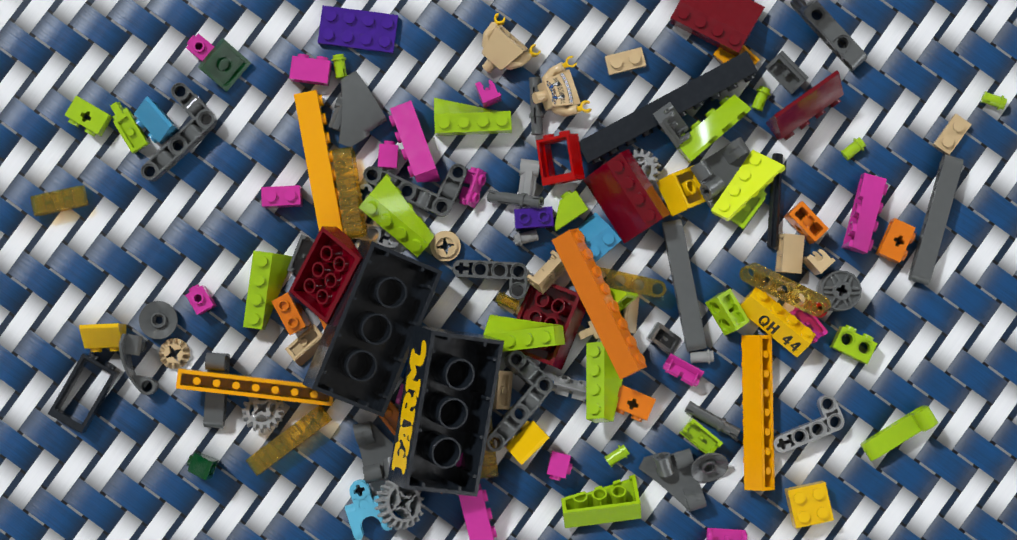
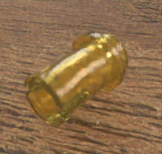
[494,291,520,312]

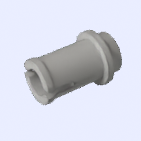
[513,229,538,247]
[690,349,714,364]

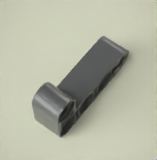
[452,260,527,300]
[203,352,230,429]

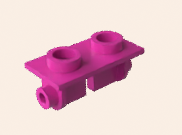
[459,167,487,208]
[662,353,704,387]

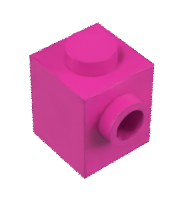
[186,33,214,61]
[377,141,400,170]
[186,284,217,315]
[546,450,573,481]

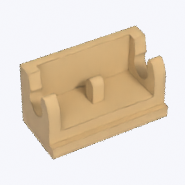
[775,233,805,274]
[803,249,836,275]
[527,250,566,294]

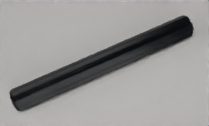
[767,153,783,248]

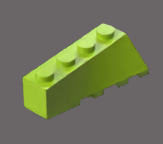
[675,95,751,163]
[434,98,512,136]
[358,174,434,257]
[243,251,293,330]
[483,315,565,352]
[586,342,623,423]
[561,474,642,528]

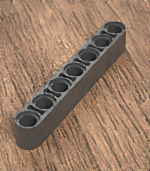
[908,154,964,285]
[662,219,706,352]

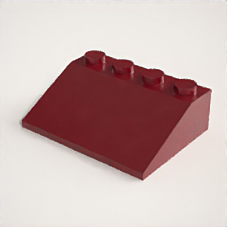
[670,0,765,56]
[766,70,844,141]
[583,149,670,244]
[289,226,363,324]
[514,284,586,370]

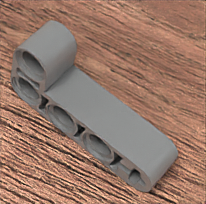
[773,395,845,453]

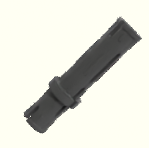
[529,77,544,136]
[487,190,544,209]
[685,401,741,439]

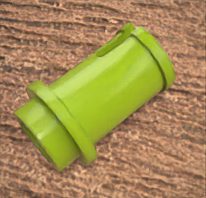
[331,54,347,79]
[751,86,771,111]
[981,91,1007,110]
[840,137,866,161]
[604,444,630,467]

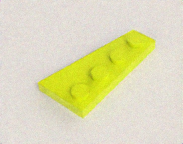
[711,150,786,221]

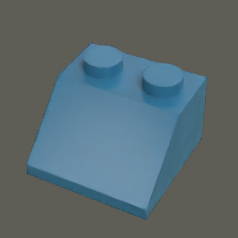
[134,96,179,145]
[578,213,621,263]

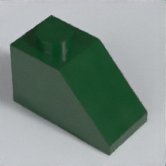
[187,452,219,480]

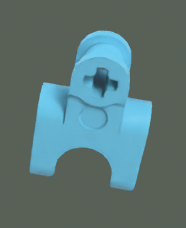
[345,479,392,540]

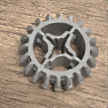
[374,480,425,530]

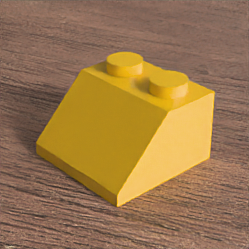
[656,165,706,216]
[79,323,127,352]
[505,420,550,465]

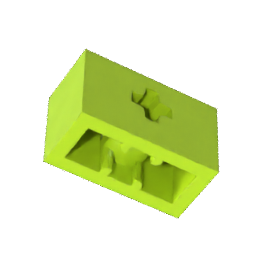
[65,96,113,137]

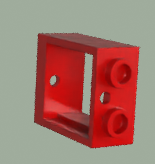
[536,130,585,186]

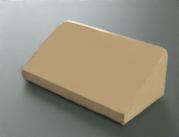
[623,297,639,334]
[285,324,323,366]

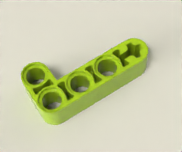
[860,405,939,461]

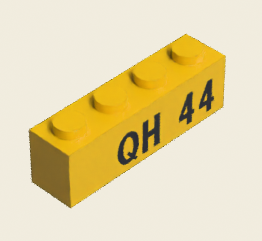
[740,286,816,357]

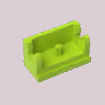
[679,418,723,454]

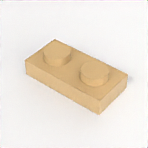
[604,47,646,76]
[932,114,972,155]
[492,370,513,410]

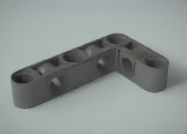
[790,0,867,71]
[141,82,217,182]
[363,163,467,217]
[485,350,554,453]

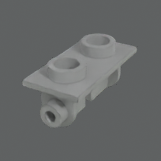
[552,375,586,402]

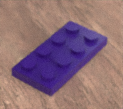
[318,5,399,54]

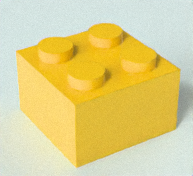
[784,481,834,528]

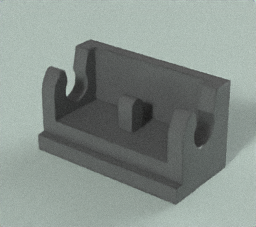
[765,50,809,94]
[653,102,691,148]
[287,234,315,274]

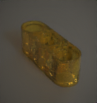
[30,185,89,216]

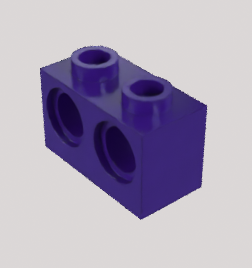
[514,206,554,230]

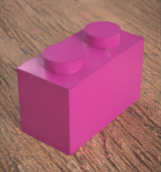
[289,54,332,86]
[261,185,303,208]

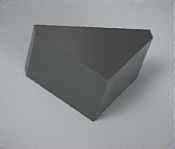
[646,322,681,354]

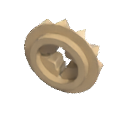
[430,231,461,261]
[159,338,190,369]

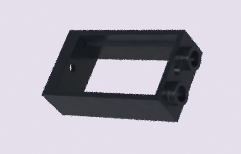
[48,352,120,433]

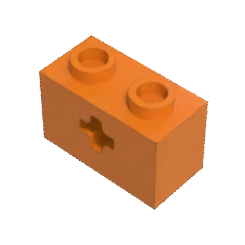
[784,201,829,244]
[875,218,916,263]
[271,292,312,335]
[616,385,656,422]

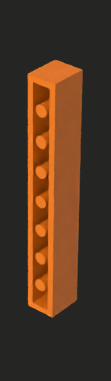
[552,228,647,380]

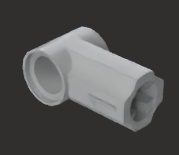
[518,158,539,196]

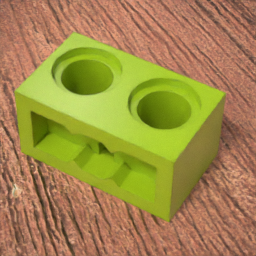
[705,289,750,336]
[830,325,878,364]

